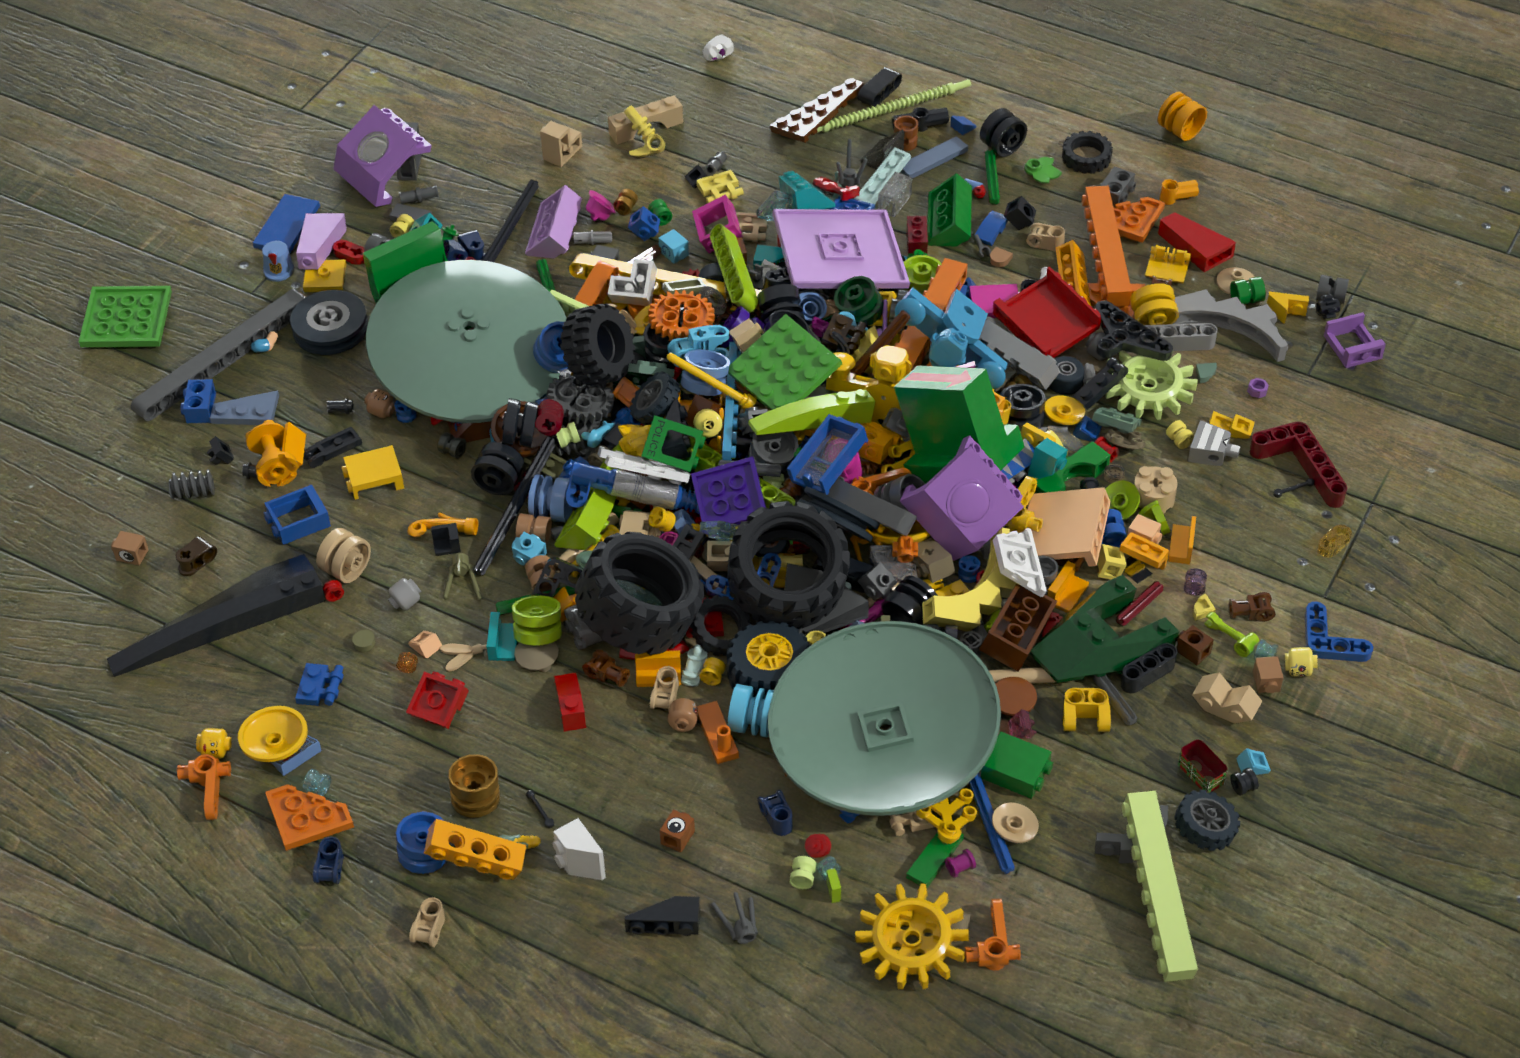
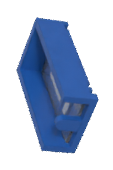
[787,414,868,495]

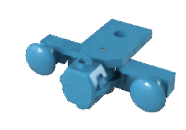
[895,287,1008,389]

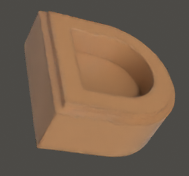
[990,247,1013,267]

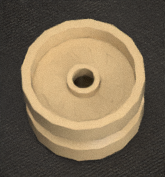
[316,528,371,583]

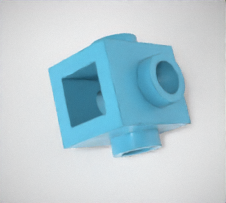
[511,532,547,565]

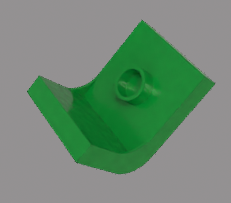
[363,221,472,330]

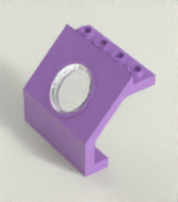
[334,105,432,207]

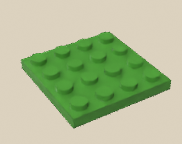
[79,286,172,347]
[728,314,842,410]

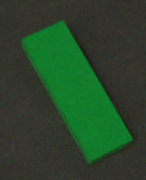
[906,832,964,888]

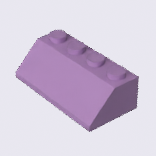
[525,185,582,258]

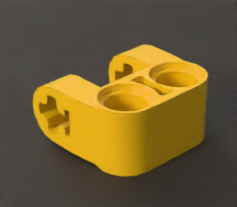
[1062,688,1111,732]

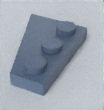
[210,390,279,425]

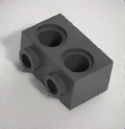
[1100,166,1136,207]

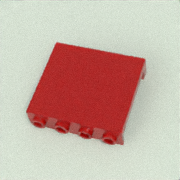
[993,266,1101,358]

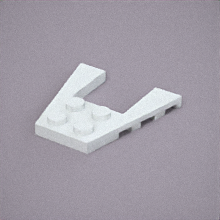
[598,446,690,485]

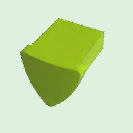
[1138,500,1171,535]

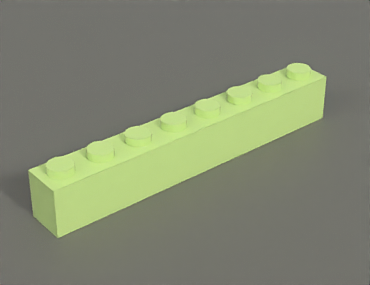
[1122,791,1198,982]

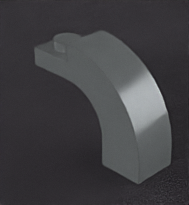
[1095,805,1168,863]

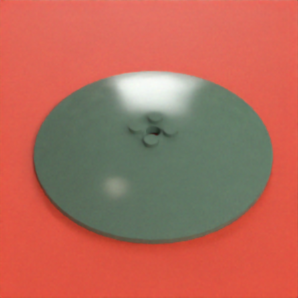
[366,260,566,423]
[768,621,1001,816]

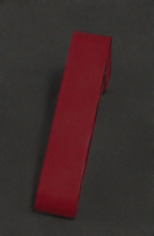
[1249,421,1347,508]

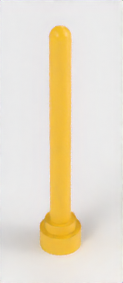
[667,353,757,410]

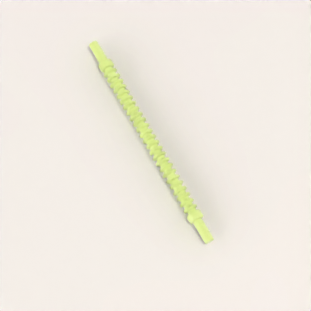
[810,79,971,135]

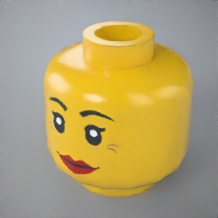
[196,728,232,758]

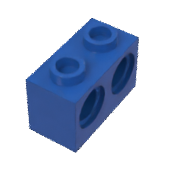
[181,379,216,423]

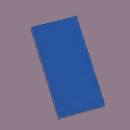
[253,194,320,253]

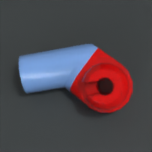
[965,178,986,198]

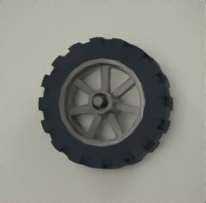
[630,371,680,426]
[1174,790,1241,851]

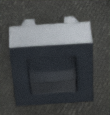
[207,436,234,465]

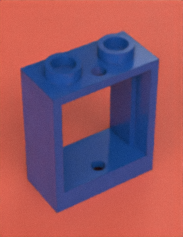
[263,485,331,545]

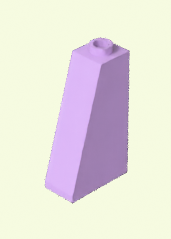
[296,213,347,269]

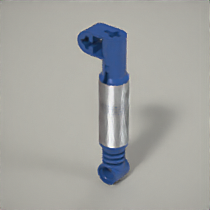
[566,461,700,515]

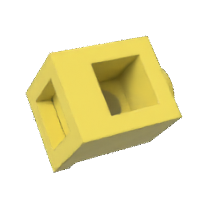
[1097,544,1126,580]

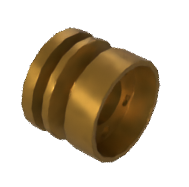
[449,754,500,818]

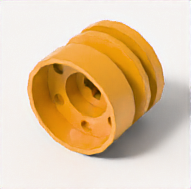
[1157,91,1207,141]

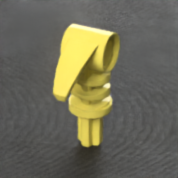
[624,106,665,157]

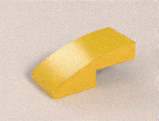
[1209,411,1255,439]

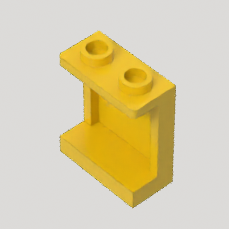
[341,445,404,500]

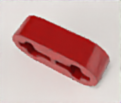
[333,240,365,265]

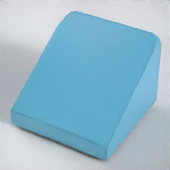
[1237,748,1271,775]

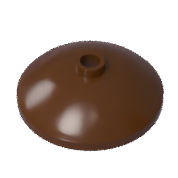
[491,401,553,457]

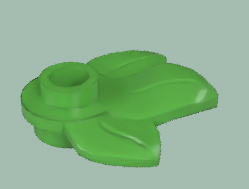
[1024,157,1062,183]

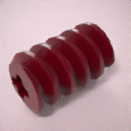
[535,398,564,436]

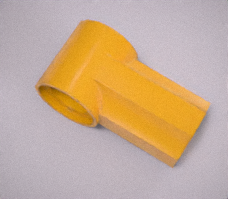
[1159,179,1199,205]

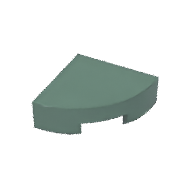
[1196,363,1217,383]

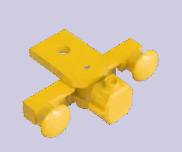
[826,345,912,440]

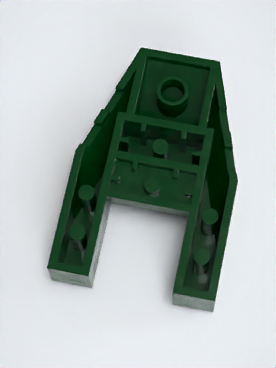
[1029,575,1180,683]

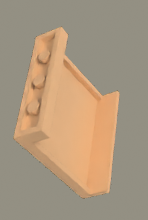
[1026,487,1110,566]

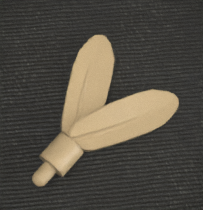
[440,643,487,672]

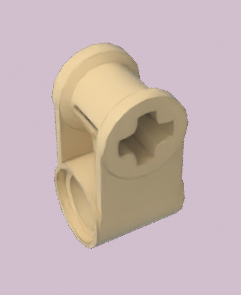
[1026,223,1065,252]
[650,666,679,710]
[409,897,445,947]

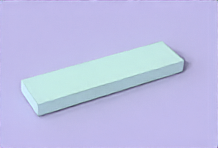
[854,147,911,204]

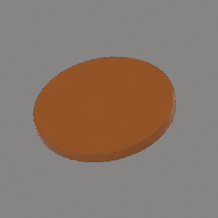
[995,677,1037,716]

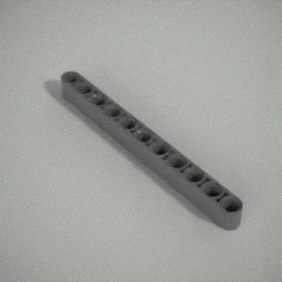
[131,289,307,421]

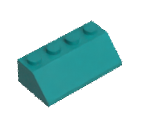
[778,171,835,209]

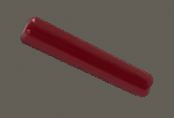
[1116,581,1164,626]

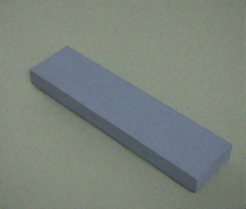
[900,136,968,180]

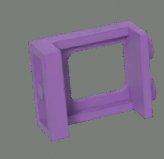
[1324,312,1386,368]

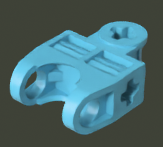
[667,325,729,367]

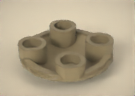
[1105,427,1146,449]
[514,642,559,672]

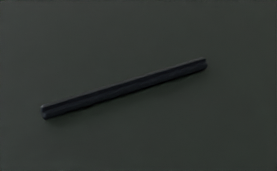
[482,179,539,263]
[473,436,556,576]

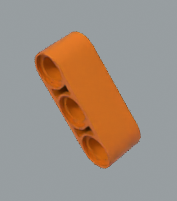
[575,260,619,306]

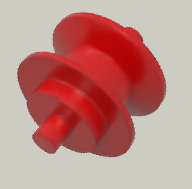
[805,834,831,858]

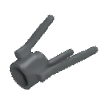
[836,138,867,187]
[711,892,758,944]

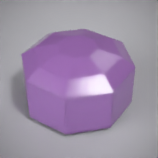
[1247,378,1269,398]

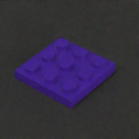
[691,456,766,534]

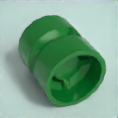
[1230,276,1266,305]

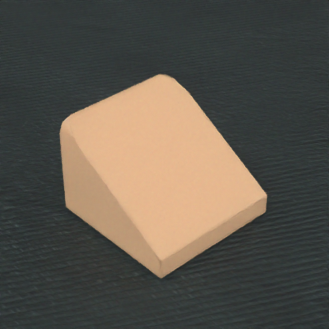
[408,631,442,658]

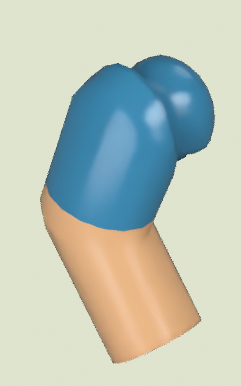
[251,331,278,353]

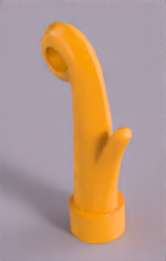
[407,512,478,538]

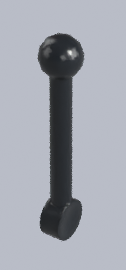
[1273,478,1314,498]
[526,790,554,828]

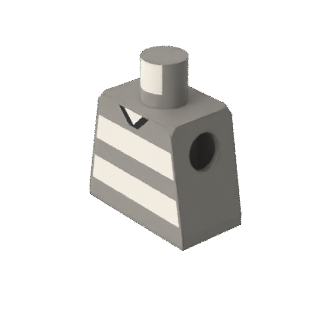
[1188,420,1241,466]

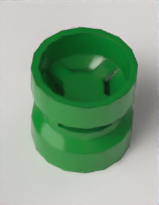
[648,199,673,226]

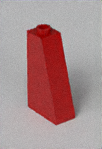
[1158,212,1236,272]

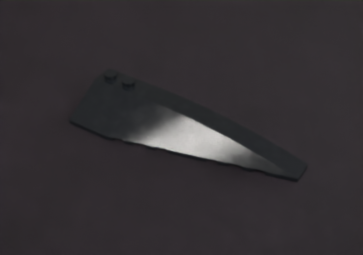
[107,554,326,677]

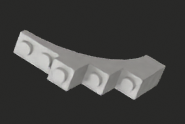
[1173,289,1288,362]

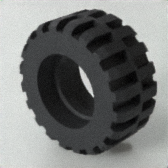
[560,304,635,386]

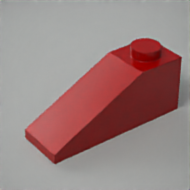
[554,673,586,732]

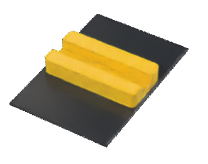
[1124,556,1153,584]

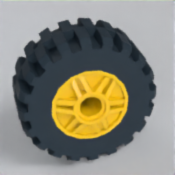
[727,620,811,698]

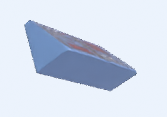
[271,735,321,776]

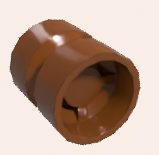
[893,116,918,151]

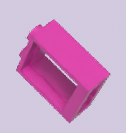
[692,194,743,253]

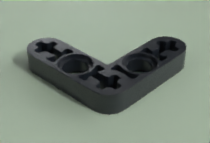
[531,557,583,597]

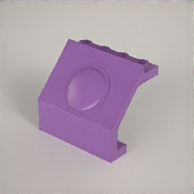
[900,436,1024,561]

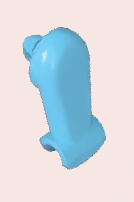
[581,421,615,448]

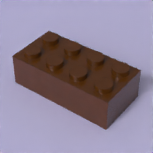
[979,583,1058,672]

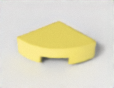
[1193,594,1216,621]

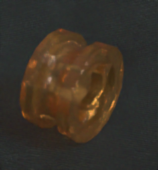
[396,652,418,673]

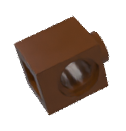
[1176,625,1214,666]

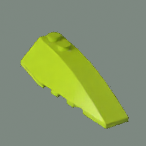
[748,389,875,435]
[554,444,623,550]

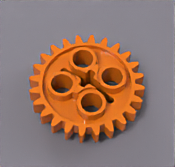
[648,290,715,341]

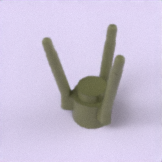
[443,553,482,600]

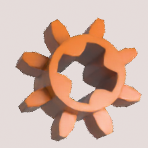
[892,536,918,563]

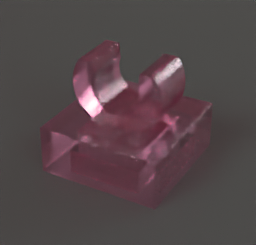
[1008,709,1036,739]

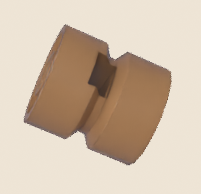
[516,513,552,544]
[525,555,560,592]

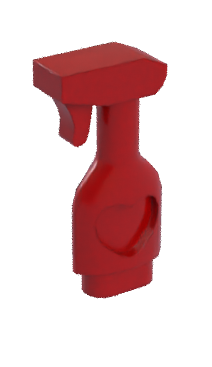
[813,177,860,201]

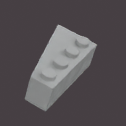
[979,319,1060,390]

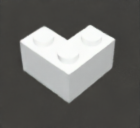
[608,259,657,306]

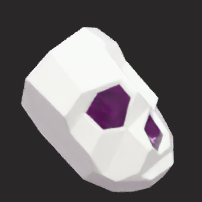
[703,35,734,61]

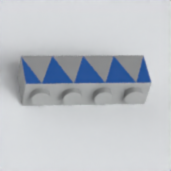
[1001,438,1035,484]

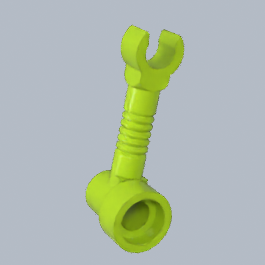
[1204,612,1259,657]

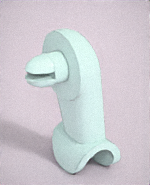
[681,644,707,686]

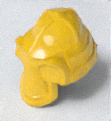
[618,424,656,462]

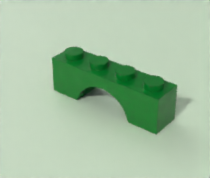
[1034,441,1111,494]

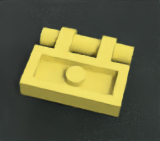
[696,170,744,203]

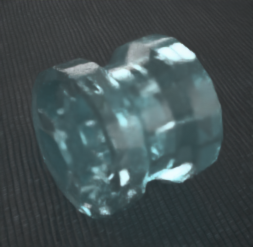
[1254,639,1279,660]
[303,769,331,796]

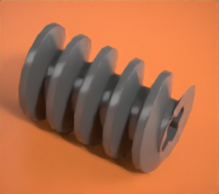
[169,469,215,499]

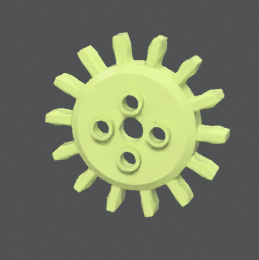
[1105,350,1197,420]

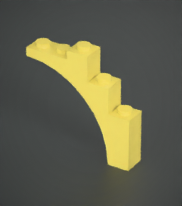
[922,528,1016,631]

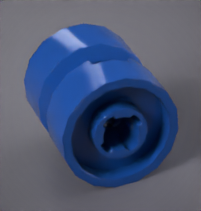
[1101,509,1127,548]

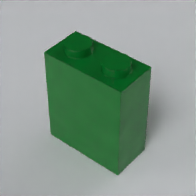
[981,732,1054,799]

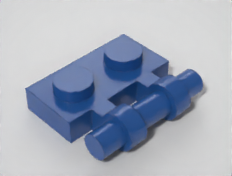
[295,663,344,706]

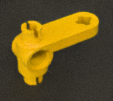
[1004,476,1043,533]

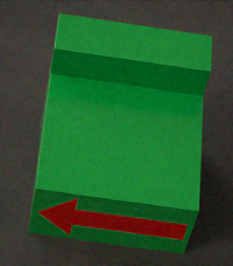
[894,366,1025,484]

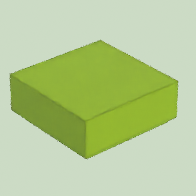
[826,868,841,903]

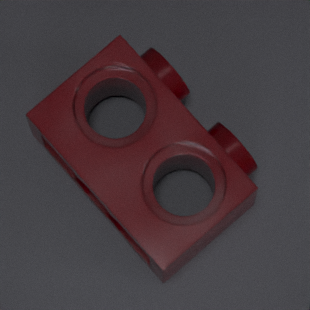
[906,216,928,255]

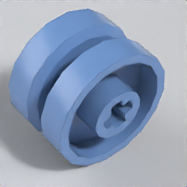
[681,349,730,396]

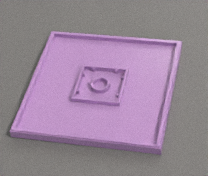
[773,209,910,288]

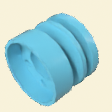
[728,684,774,737]

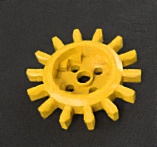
[855,883,969,990]

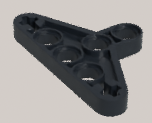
[1095,301,1173,361]

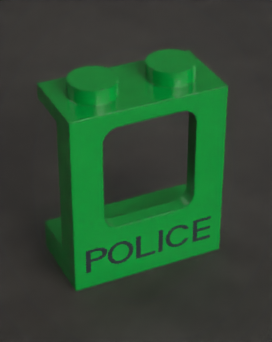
[641,415,706,473]

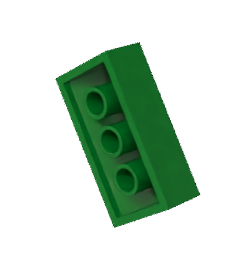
[927,173,972,247]

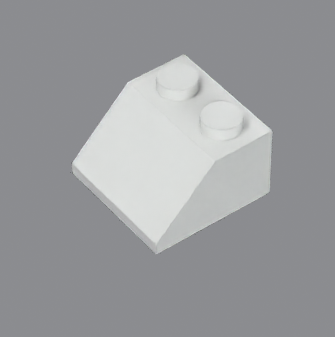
[553,818,606,880]

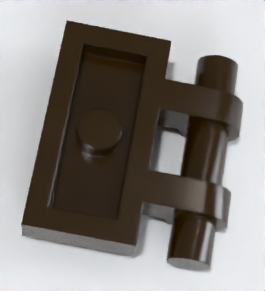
[821,312,866,355]

